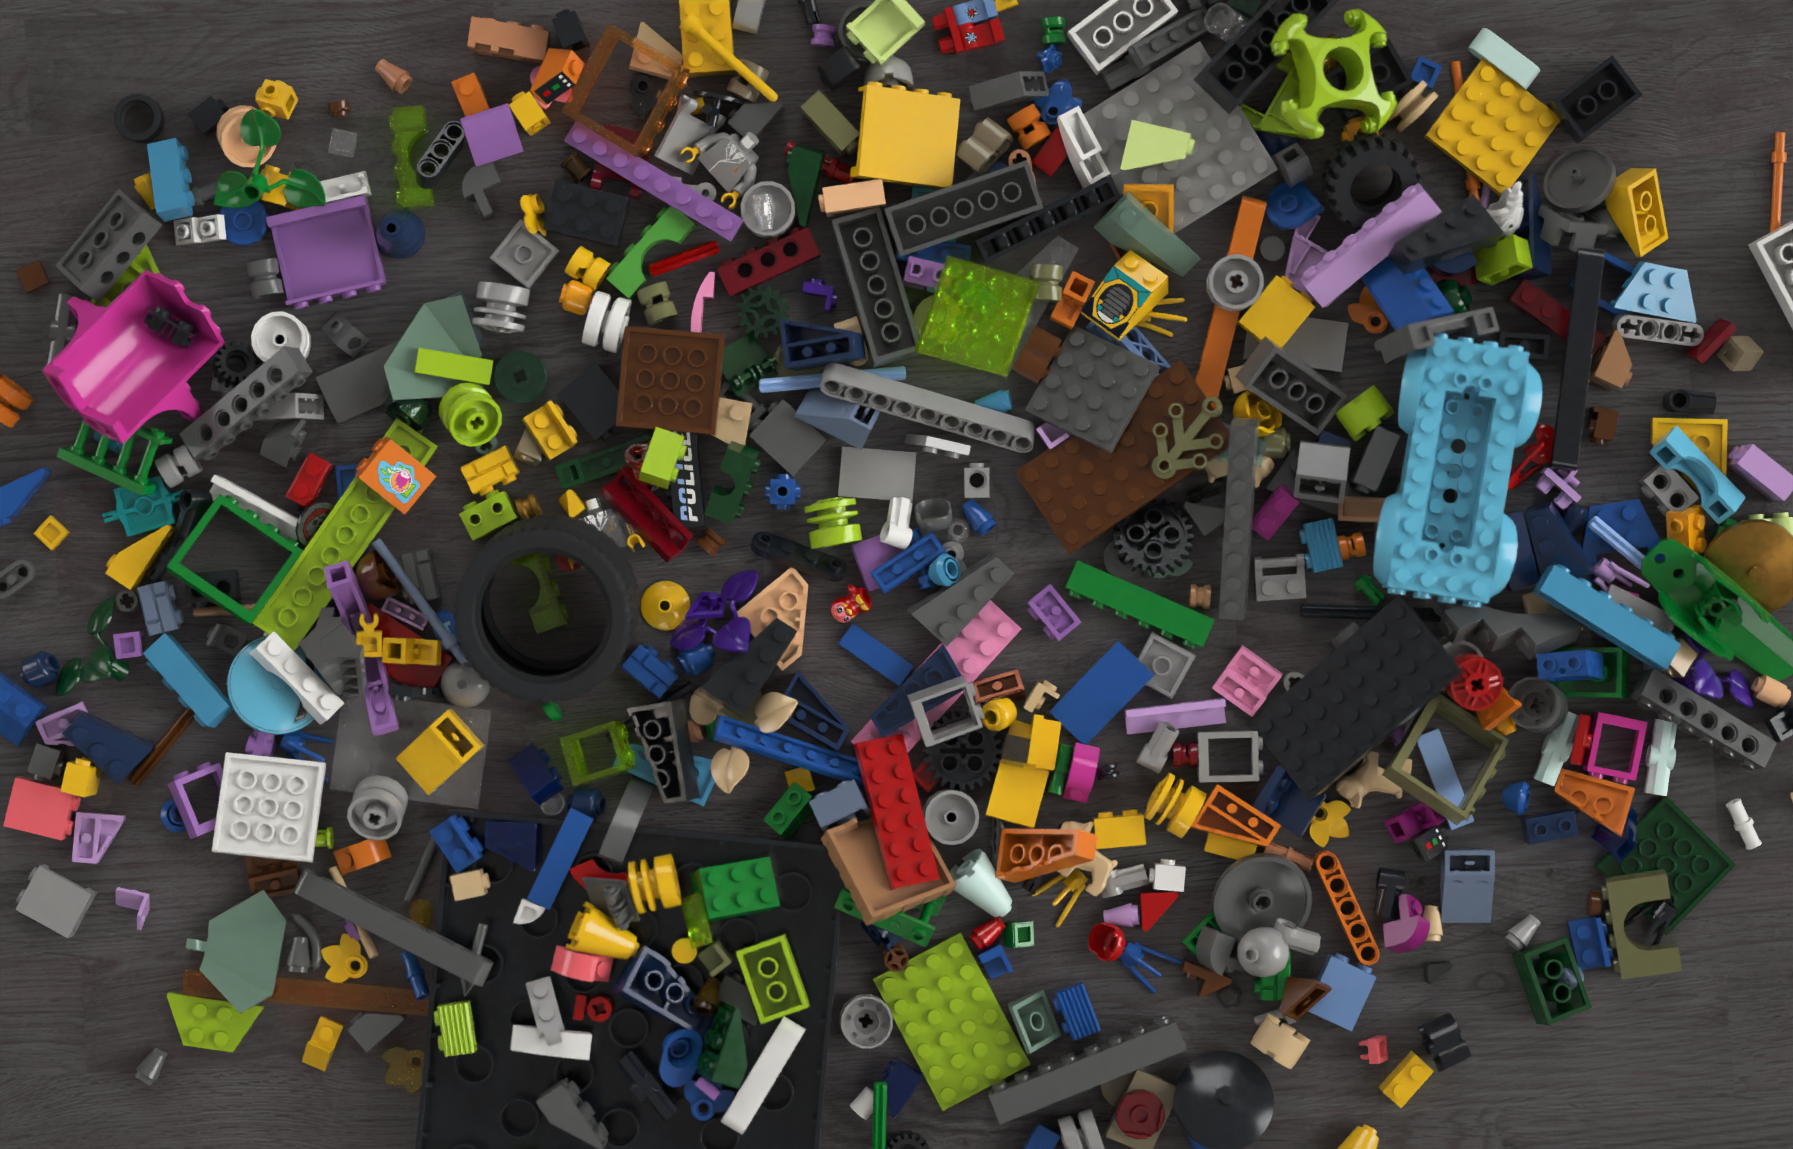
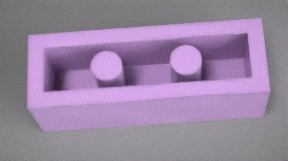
[381,597,429,631]

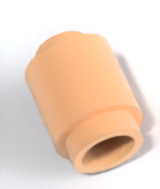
[1751,675,1791,708]

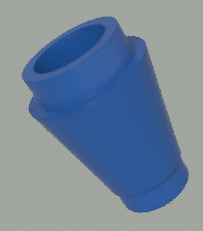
[961,499,996,536]

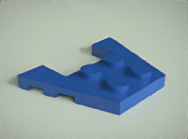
[1576,499,1664,582]

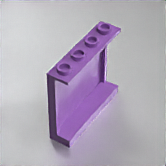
[266,195,387,310]

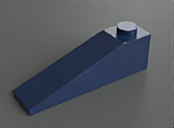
[1499,173,1551,280]
[612,946,714,1039]

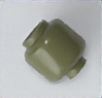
[1257,426,1290,459]

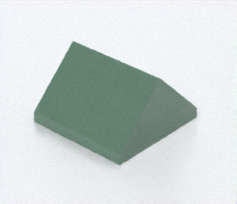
[1008,990,1062,1054]

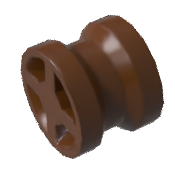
[696,527,727,557]
[881,943,909,972]

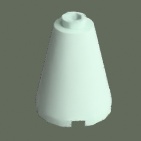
[950,848,1012,917]

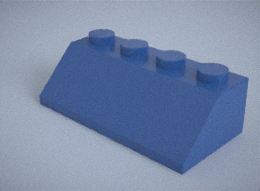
[1361,256,1454,333]
[0,671,49,747]

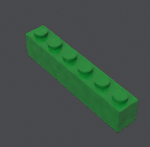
[1064,560,1215,649]

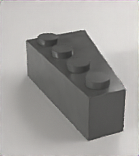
[906,553,1014,647]

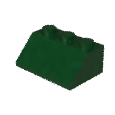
[1512,937,1592,1025]

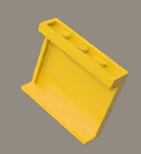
[850,82,960,190]

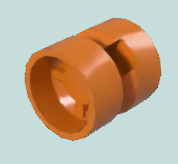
[1007,104,1052,151]

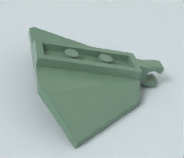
[383,295,484,400]
[185,890,287,1014]

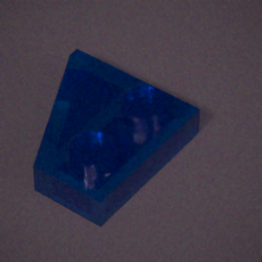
[485,821,537,872]

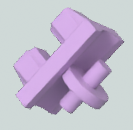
[1535,467,1582,510]

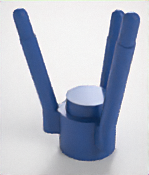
[280,730,334,783]
[1119,941,1182,994]

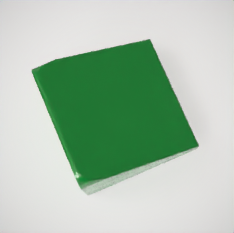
[1003,921,1034,948]

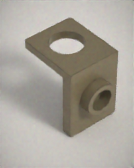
[513,427,542,467]

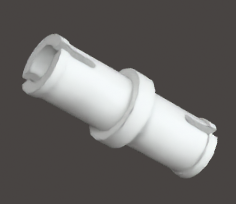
[1726,798,1762,850]

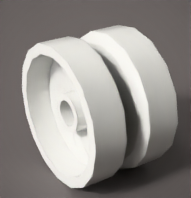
[582,291,632,353]
[251,311,311,362]

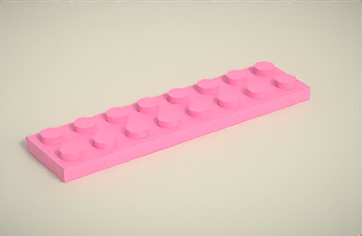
[851,600,1021,753]

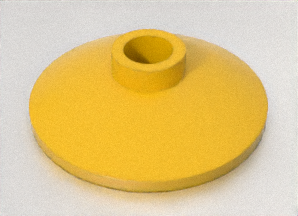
[641,581,691,630]

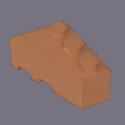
[467,16,551,64]

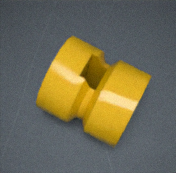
[565,246,611,291]

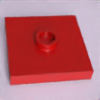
[1570,714,1593,765]

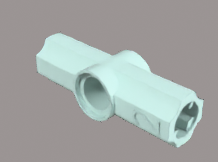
[1533,711,1579,786]
[1644,719,1677,796]

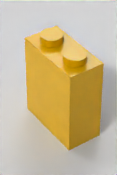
[1237,275,1315,347]

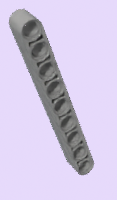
[820,363,1035,453]

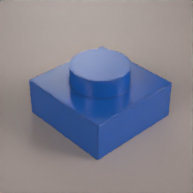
[1410,56,1442,90]

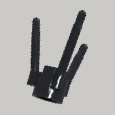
[1624,899,1677,945]

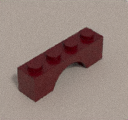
[1505,279,1606,356]

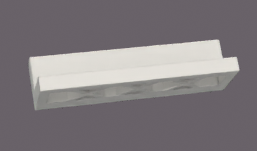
[209,475,299,541]

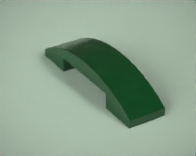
[554,434,651,490]

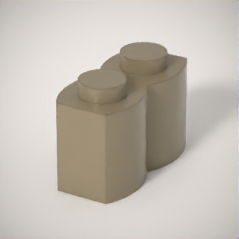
[956,117,1014,176]

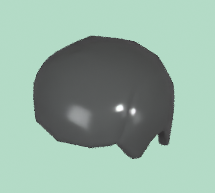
[915,498,953,532]

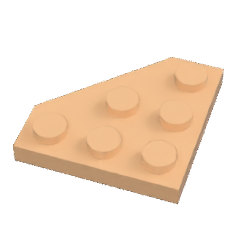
[737,567,809,671]

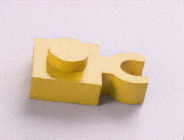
[356,613,382,657]

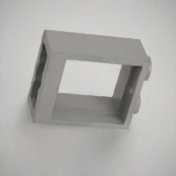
[907,675,984,747]
[1196,730,1263,783]

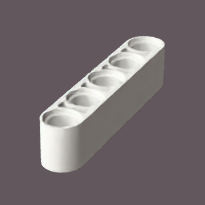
[720,1016,805,1135]

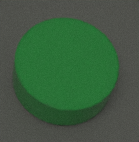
[541,701,563,722]

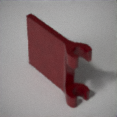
[590,124,653,200]

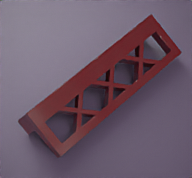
[600,465,693,563]

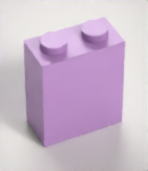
[1727,444,1793,502]

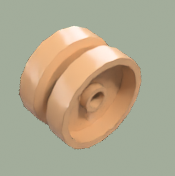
[216,105,276,167]

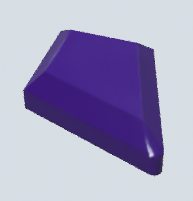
[685,592,726,620]

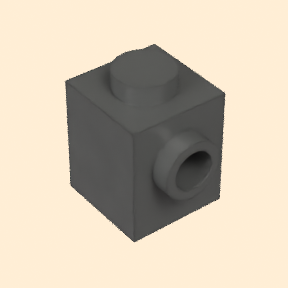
[27,742,66,782]

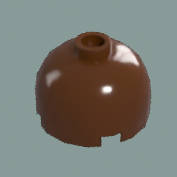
[356,549,403,599]

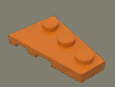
[1554,768,1635,837]

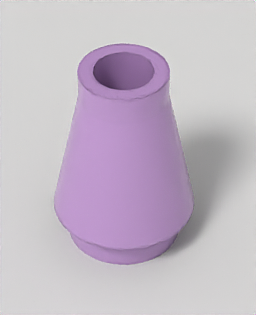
[1103,903,1140,928]

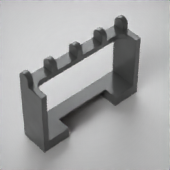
[1374,307,1500,364]

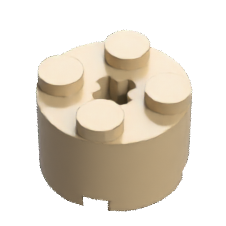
[1250,1013,1311,1069]

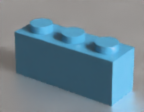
[147,138,195,222]

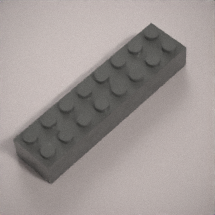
[988,1015,1187,1124]

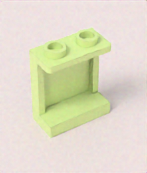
[846,0,925,65]

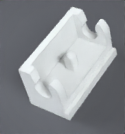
[320,171,372,204]

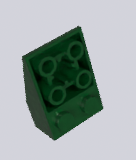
[696,1000,748,1089]

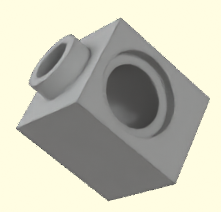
[964,463,990,498]

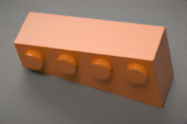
[995,829,1097,883]

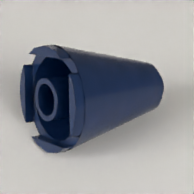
[375,209,425,259]

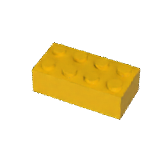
[679,0,735,78]

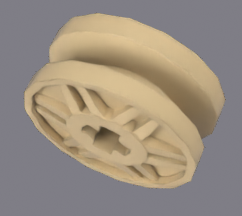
[1388,80,1438,133]

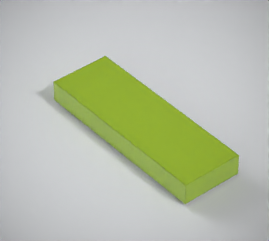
[415,348,493,386]

